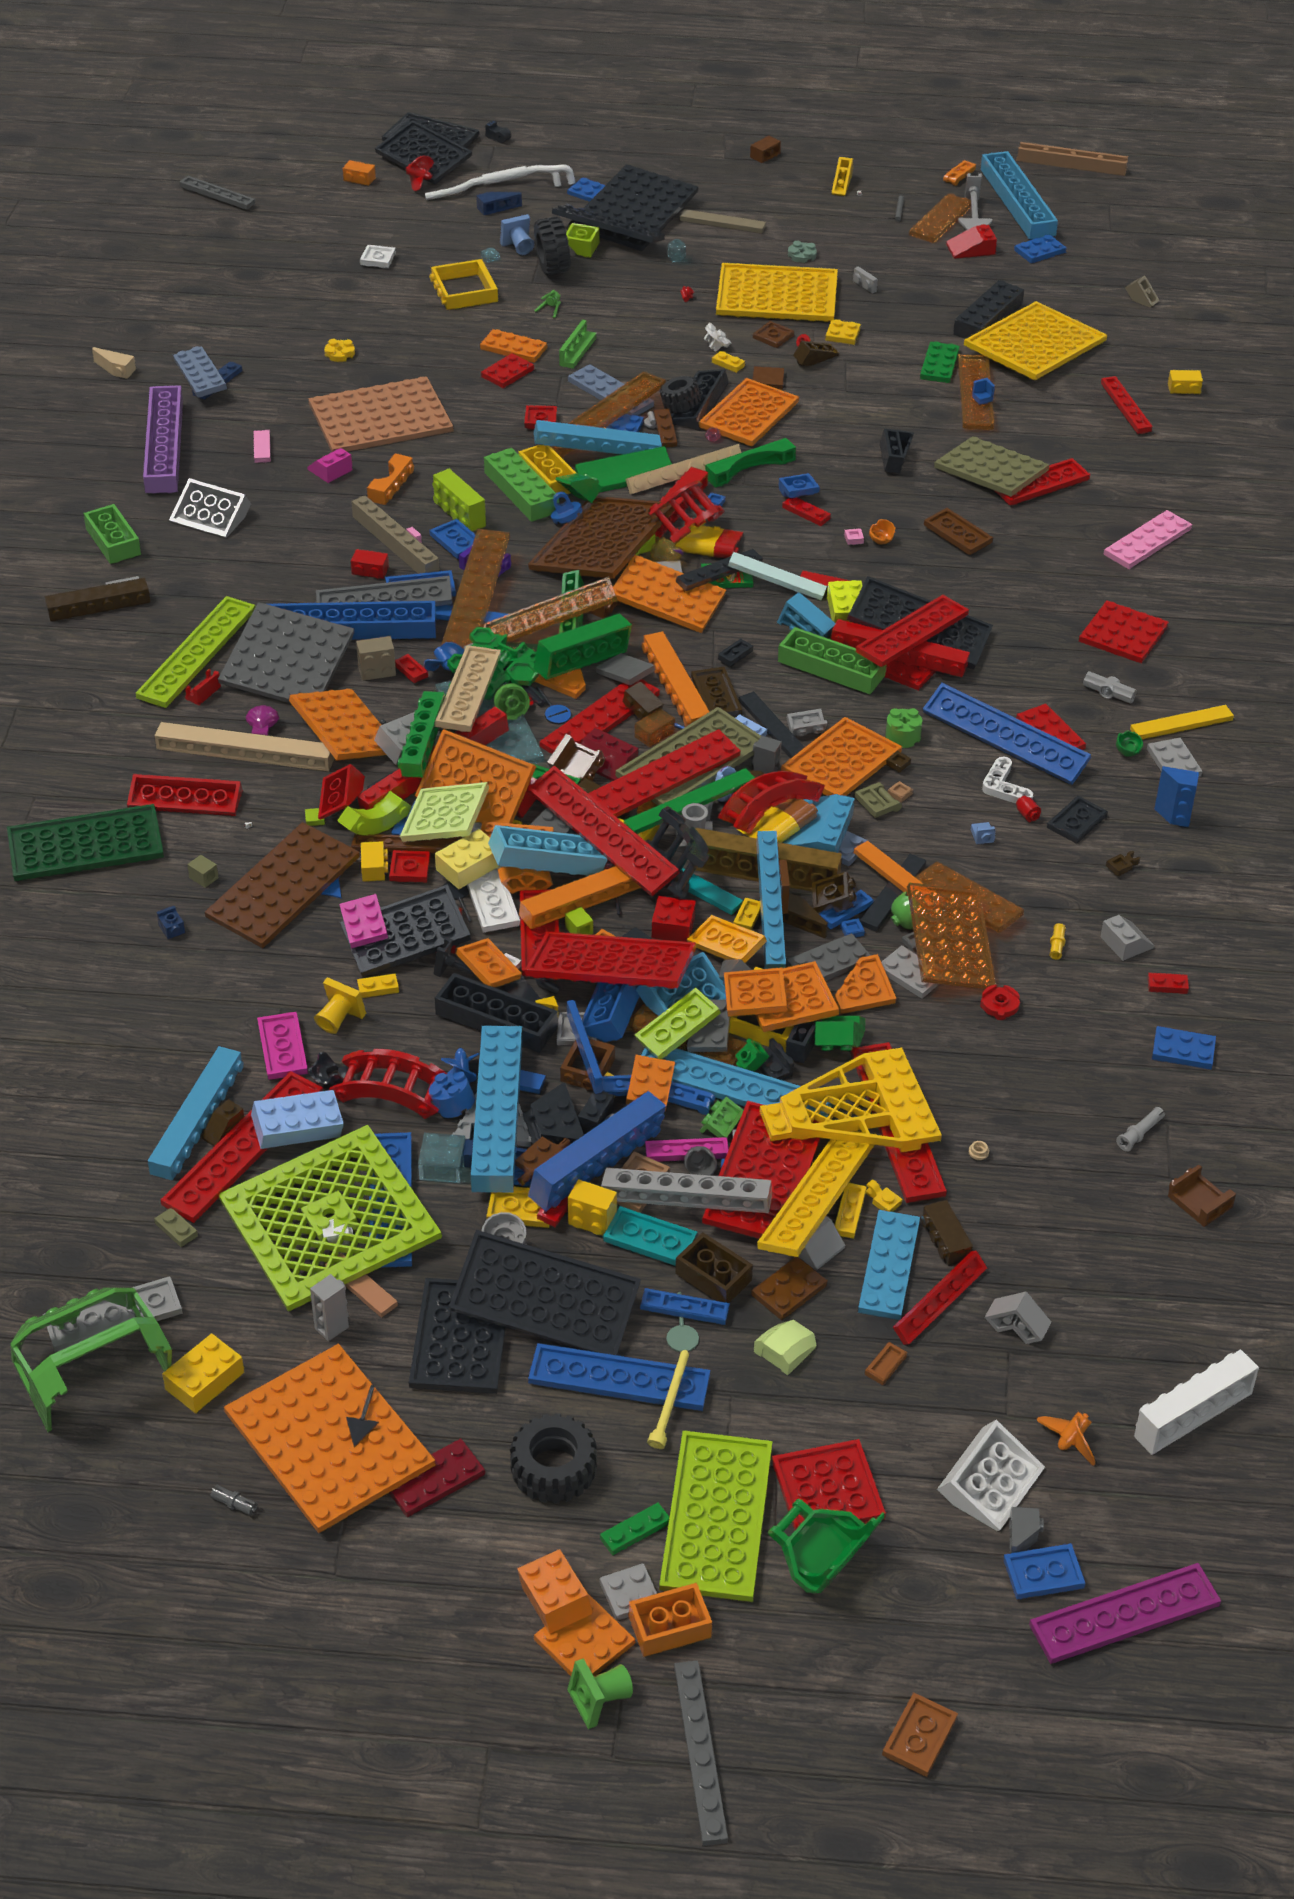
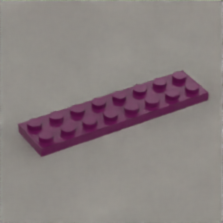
[1029,1563,1221,1664]

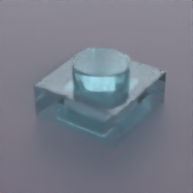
[481,248,500,263]

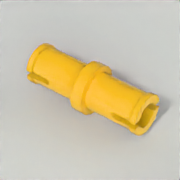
[1049,923,1066,960]

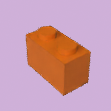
[343,160,376,186]

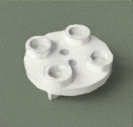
[704,323,731,352]

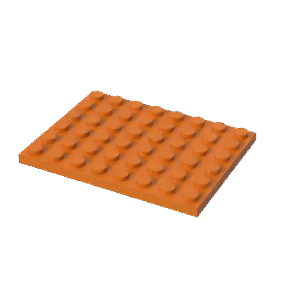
[224,1344,435,1533]

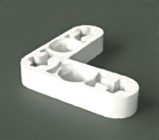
[982,757,1033,803]

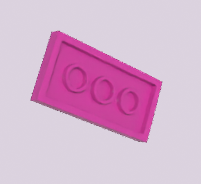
[257,1012,308,1080]

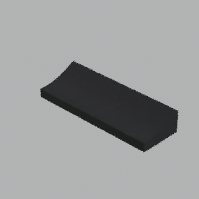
[671,369,729,431]

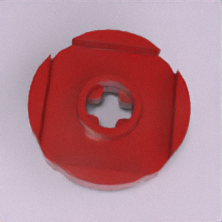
[980,985,1020,1020]

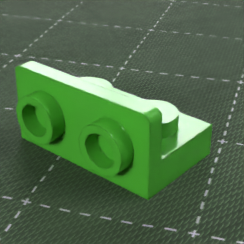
[700,1096,744,1138]

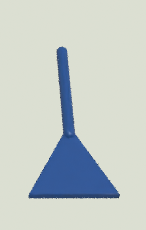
[321,876,341,898]

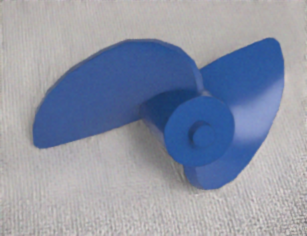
[423,642,465,671]
[441,1048,480,1082]

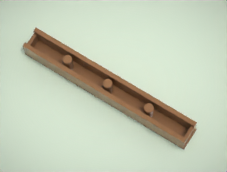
[1016,142,1128,176]

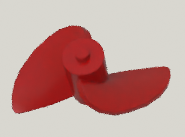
[406,156,434,191]

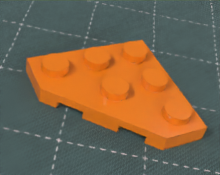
[534,668,586,699]
[834,954,896,1014]

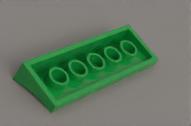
[575,446,672,492]

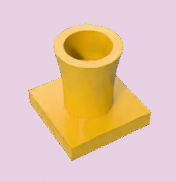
[314,977,366,1034]

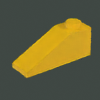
[832,157,853,196]

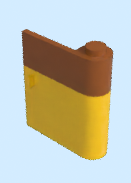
[737,798,818,843]

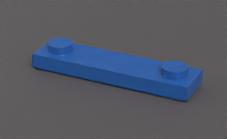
[640,1288,730,1325]

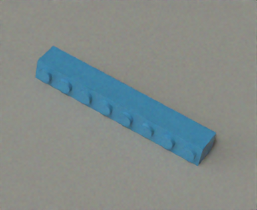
[534,420,662,455]
[756,831,786,969]
[148,1046,244,1181]

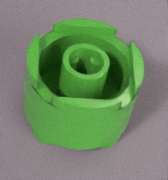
[885,708,922,748]

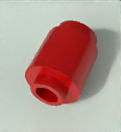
[1016,796,1041,822]

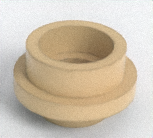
[969,1141,989,1160]

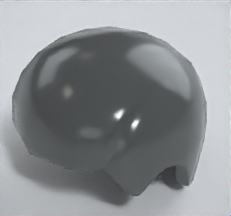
[684,1146,717,1176]

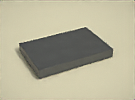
[595,653,655,685]

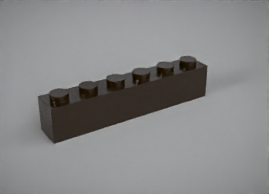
[45,577,151,621]

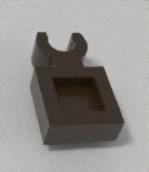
[1106,851,1141,876]

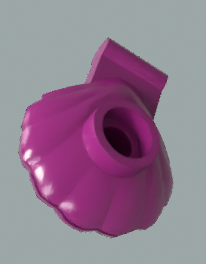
[246,705,279,736]

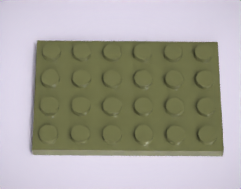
[934,436,1049,496]

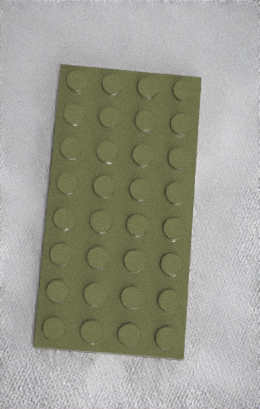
[616,707,761,806]

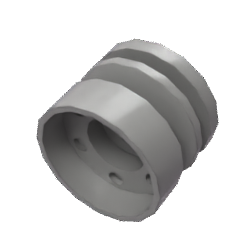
[482,1212,526,1244]

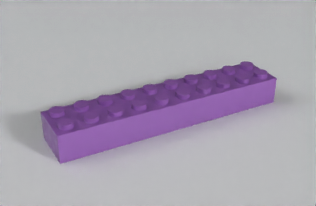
[143,385,183,494]

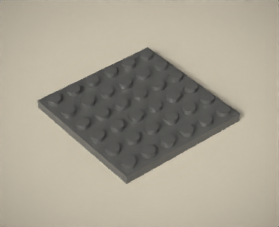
[218,602,354,704]

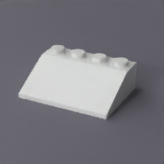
[937,1420,1045,1531]

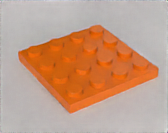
[755,961,839,1032]

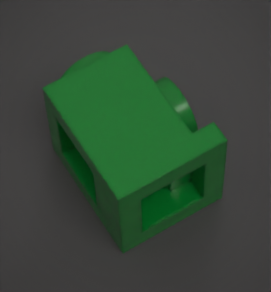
[735,1038,769,1072]

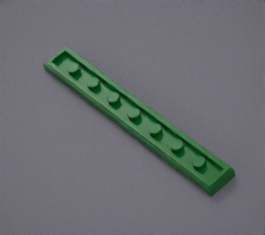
[624,768,755,834]

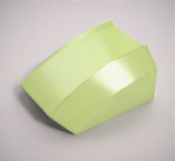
[754,1320,817,1375]

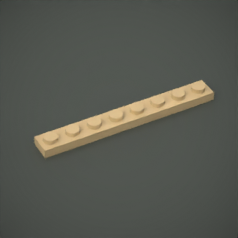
[626,444,741,494]

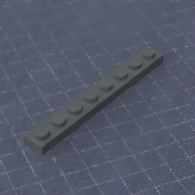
[674,1660,728,1846]

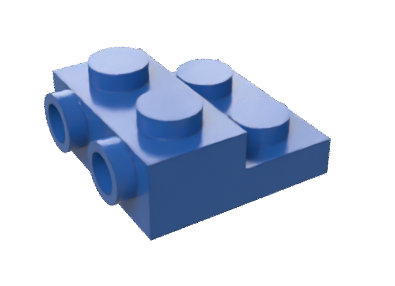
[779,473,820,498]

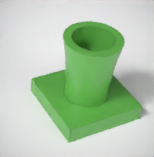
[567,1659,633,1729]

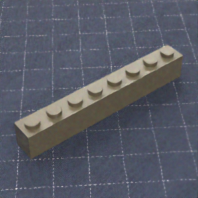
[352,496,439,574]

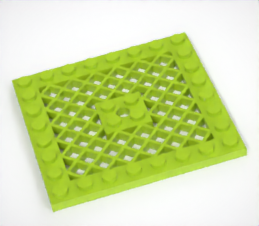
[219,1125,442,1312]

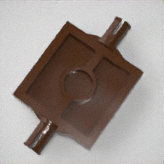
[515,1136,571,1186]

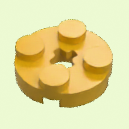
[324,339,355,362]

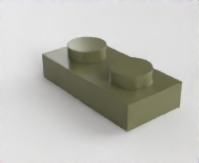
[154,1208,198,1247]

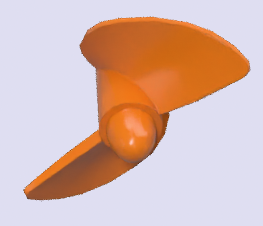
[1037,1411,1095,1466]

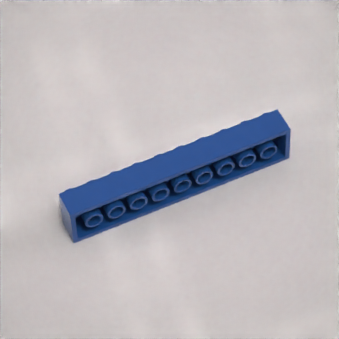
[267,601,436,640]

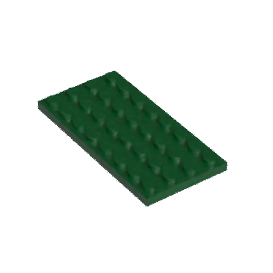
[7,804,164,881]

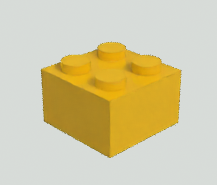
[568,1179,617,1236]

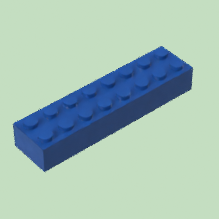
[528,1091,666,1211]

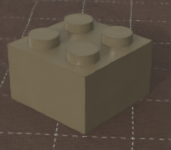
[356,636,396,681]

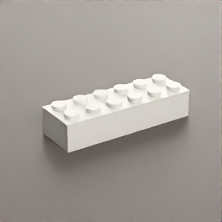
[1134,1350,1259,1455]

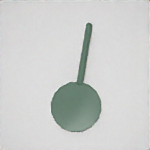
[666,1292,699,1352]

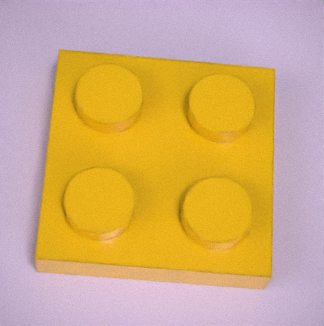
[825,320,861,345]

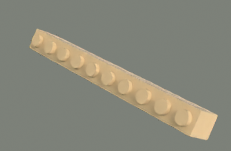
[155,722,334,772]

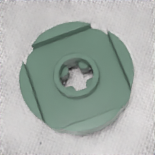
[788,241,817,263]

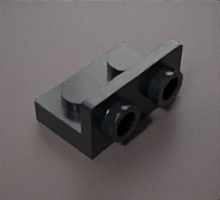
[759,1038,794,1080]

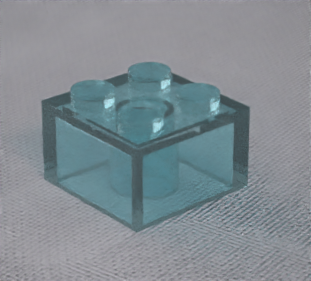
[418,1132,465,1183]

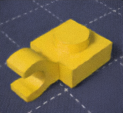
[866,1180,902,1212]

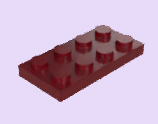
[389,1438,485,1517]

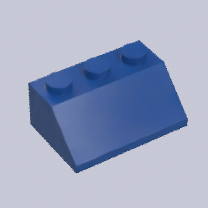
[1154,766,1199,827]

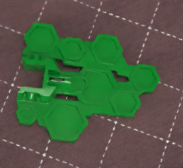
[447,627,539,700]

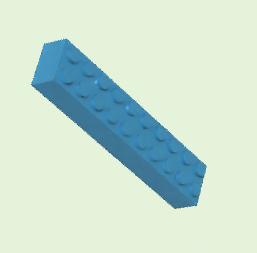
[981,151,1058,240]
[471,1026,522,1193]

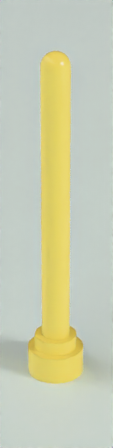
[647,1350,689,1449]

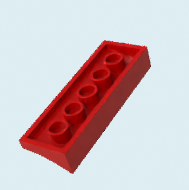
[127,774,243,816]

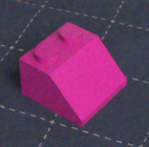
[307,448,352,483]

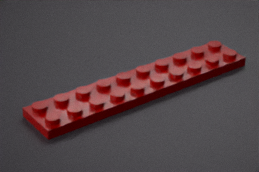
[588,729,741,817]
[527,765,679,896]
[851,1042,947,1203]
[161,1071,323,1223]

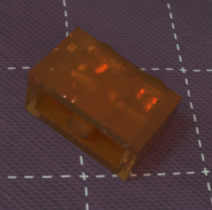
[635,708,675,747]

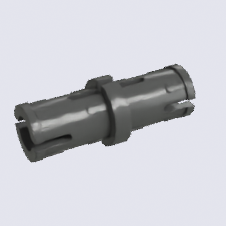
[211,1485,258,1516]

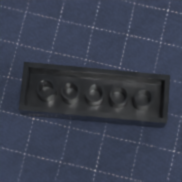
[953,280,1024,339]
[435,973,558,1053]

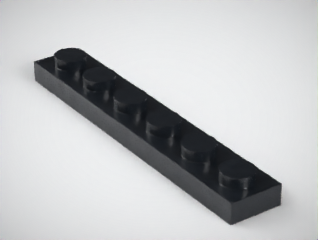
[676,549,763,591]

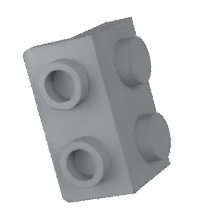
[786,709,828,736]

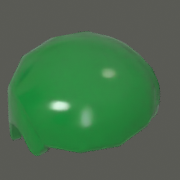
[1116,730,1143,757]

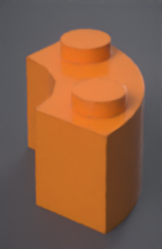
[498,867,553,894]

